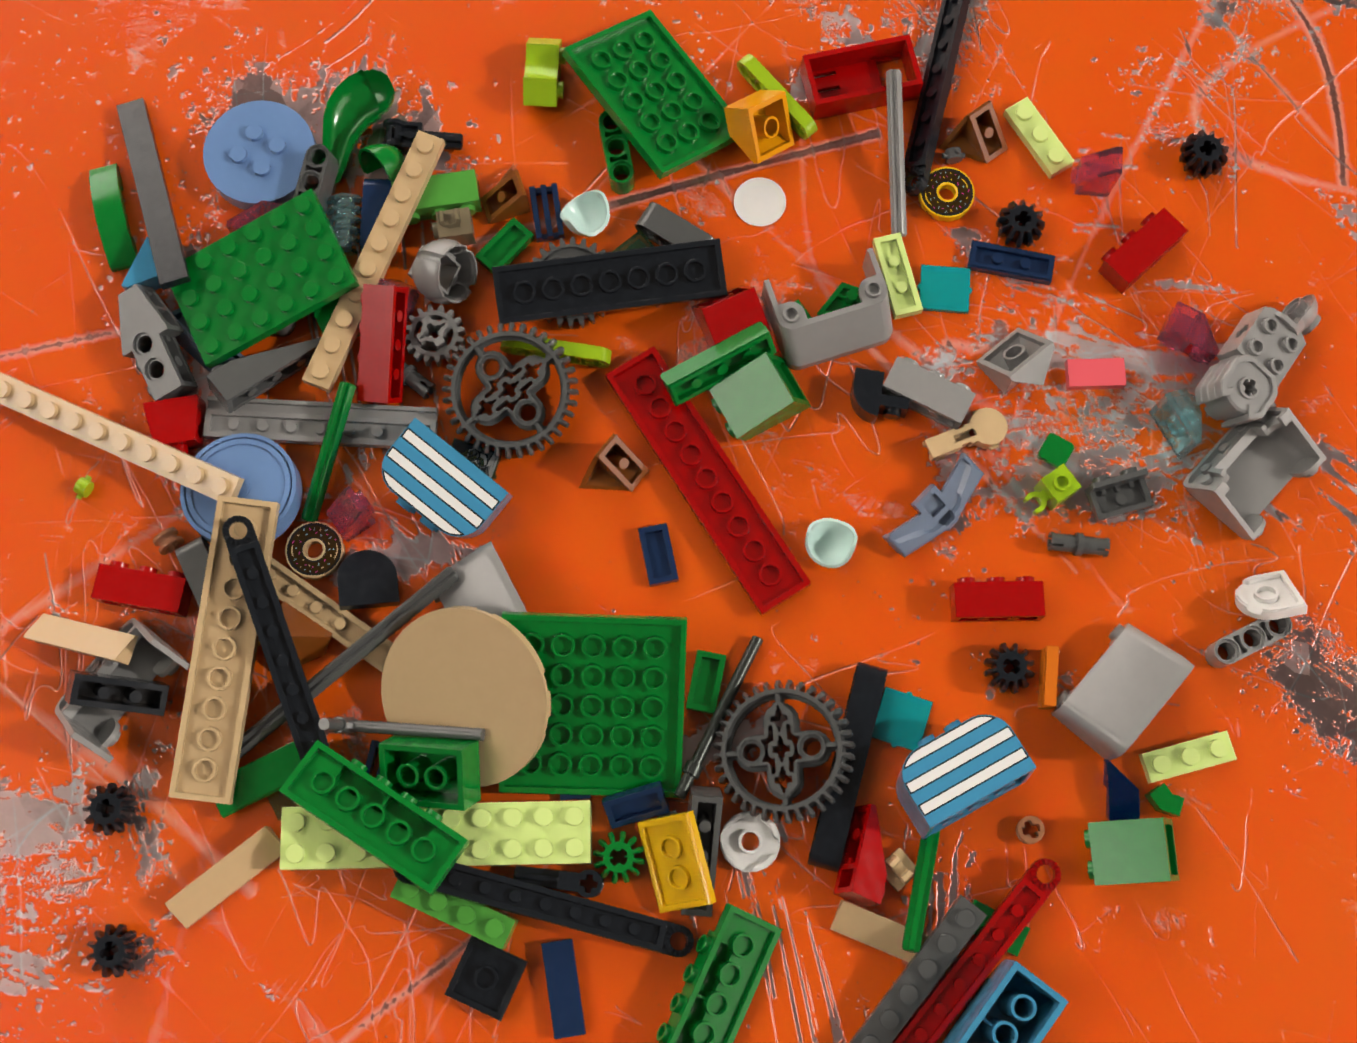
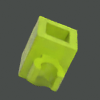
[1023,463,1082,516]

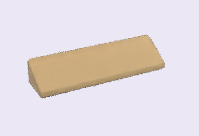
[23,613,139,665]
[165,826,280,929]
[830,900,953,976]

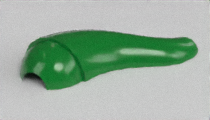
[316,69,395,187]

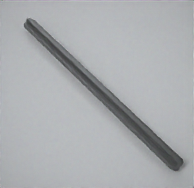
[240,567,459,759]

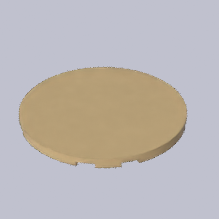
[381,606,551,787]

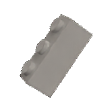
[881,356,976,430]

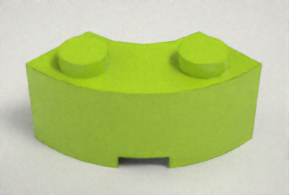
[523,37,566,107]

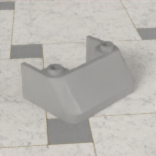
[761,248,893,370]
[55,618,190,763]

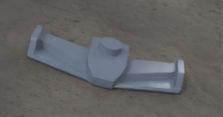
[882,453,984,558]

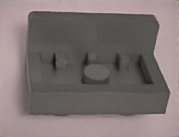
[1085,467,1154,523]

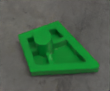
[817,282,861,316]

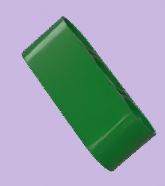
[599,111,634,194]

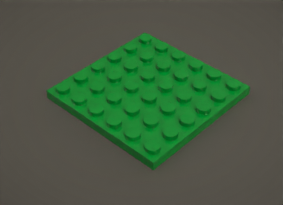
[499,611,687,798]

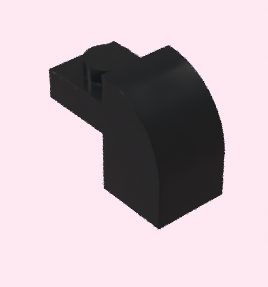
[850,367,910,424]

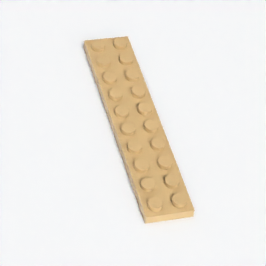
[168,495,280,805]

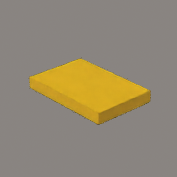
[637,810,717,913]

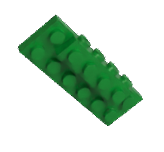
[279,740,469,896]
[656,903,783,1043]

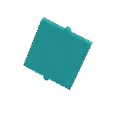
[917,265,972,314]
[872,687,933,751]

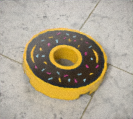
[918,166,975,222]

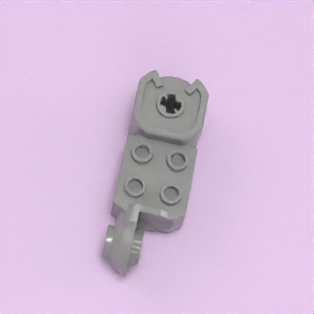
[1195,294,1321,428]

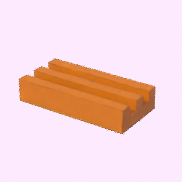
[1038,645,1059,710]

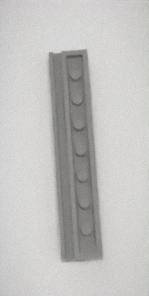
[203,396,439,449]

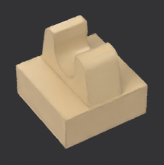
[885,848,916,892]

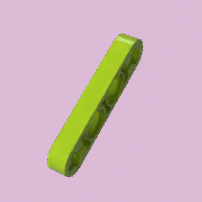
[737,54,818,140]
[500,337,612,368]

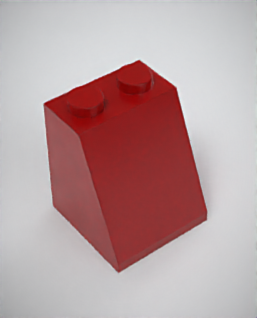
[691,286,779,352]

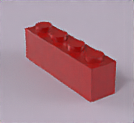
[356,284,409,404]

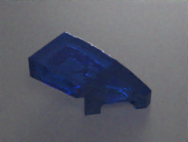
[1103,759,1140,821]

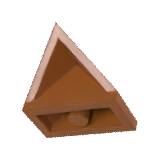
[938,100,1008,164]
[481,163,530,224]
[579,433,649,492]
[281,601,333,665]

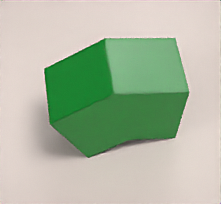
[1144,783,1184,817]

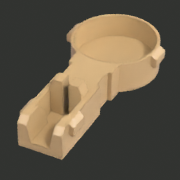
[922,408,1008,462]

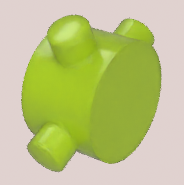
[73,475,94,500]

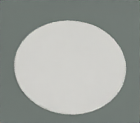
[734,177,786,226]

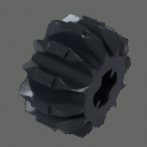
[1179,129,1229,179]
[996,199,1045,249]
[983,643,1035,694]
[82,783,138,836]
[86,924,142,978]

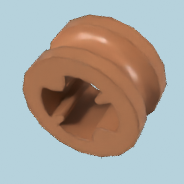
[153,527,184,555]
[1016,816,1045,845]

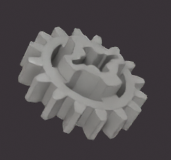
[405,304,466,367]

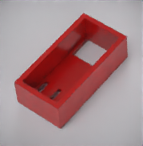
[800,34,923,120]

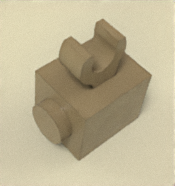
[432,207,476,245]

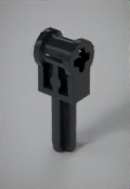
[381,118,463,154]
[513,865,604,898]

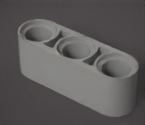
[1205,617,1292,668]

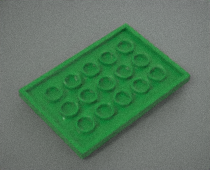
[562,9,735,179]
[171,188,360,369]

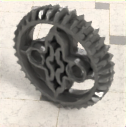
[442,322,579,459]
[713,680,855,824]

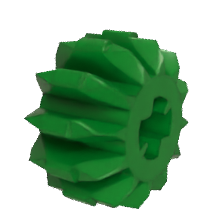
[593,831,645,884]

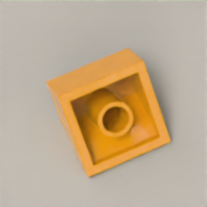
[724,90,795,164]

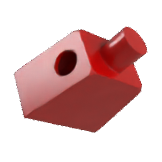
[143,394,206,454]

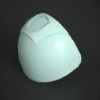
[560,190,610,237]
[805,518,858,568]

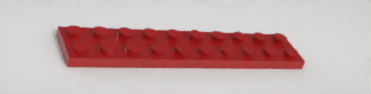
[605,346,811,616]

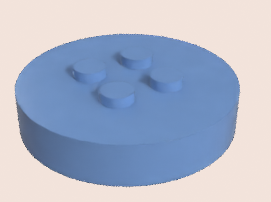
[203,100,319,213]
[180,433,303,543]

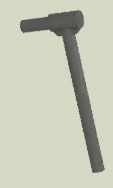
[318,716,485,741]

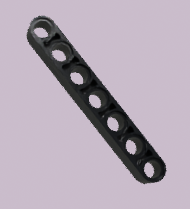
[808,662,888,872]

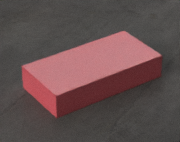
[1065,358,1126,390]

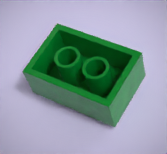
[378,735,481,811]

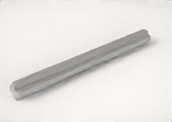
[886,69,907,237]

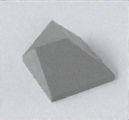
[976,328,1055,395]

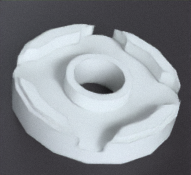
[720,811,780,872]

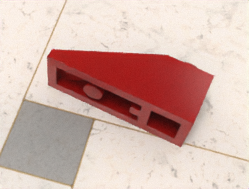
[833,804,887,907]

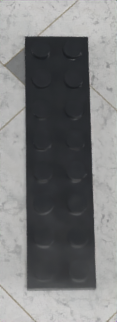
[492,238,728,325]

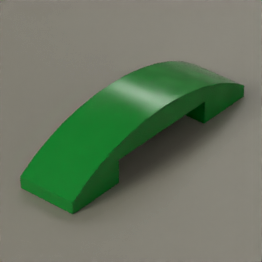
[89,163,138,272]

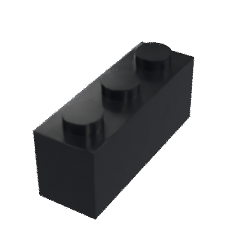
[64,670,170,716]

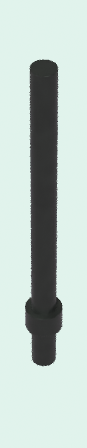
[674,636,763,800]

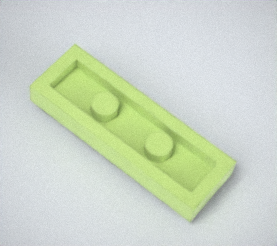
[1003,97,1075,179]
[872,232,923,320]
[1139,730,1237,784]

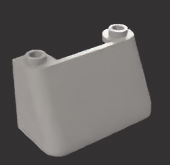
[1183,407,1327,541]
[431,541,527,617]
[1051,623,1195,761]

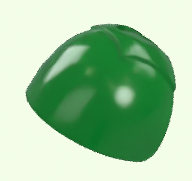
[358,143,405,182]

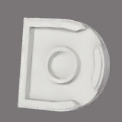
[1235,570,1308,620]

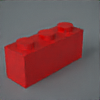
[1098,208,1188,294]
[90,561,192,618]
[949,576,1046,622]

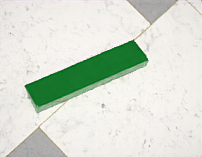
[660,322,777,406]
[215,741,301,818]

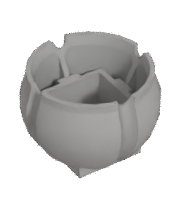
[408,238,478,305]

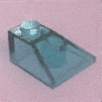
[1149,388,1202,460]

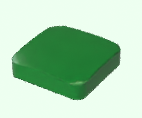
[1037,433,1074,468]

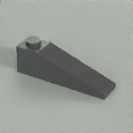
[206,337,321,414]
[681,785,723,917]

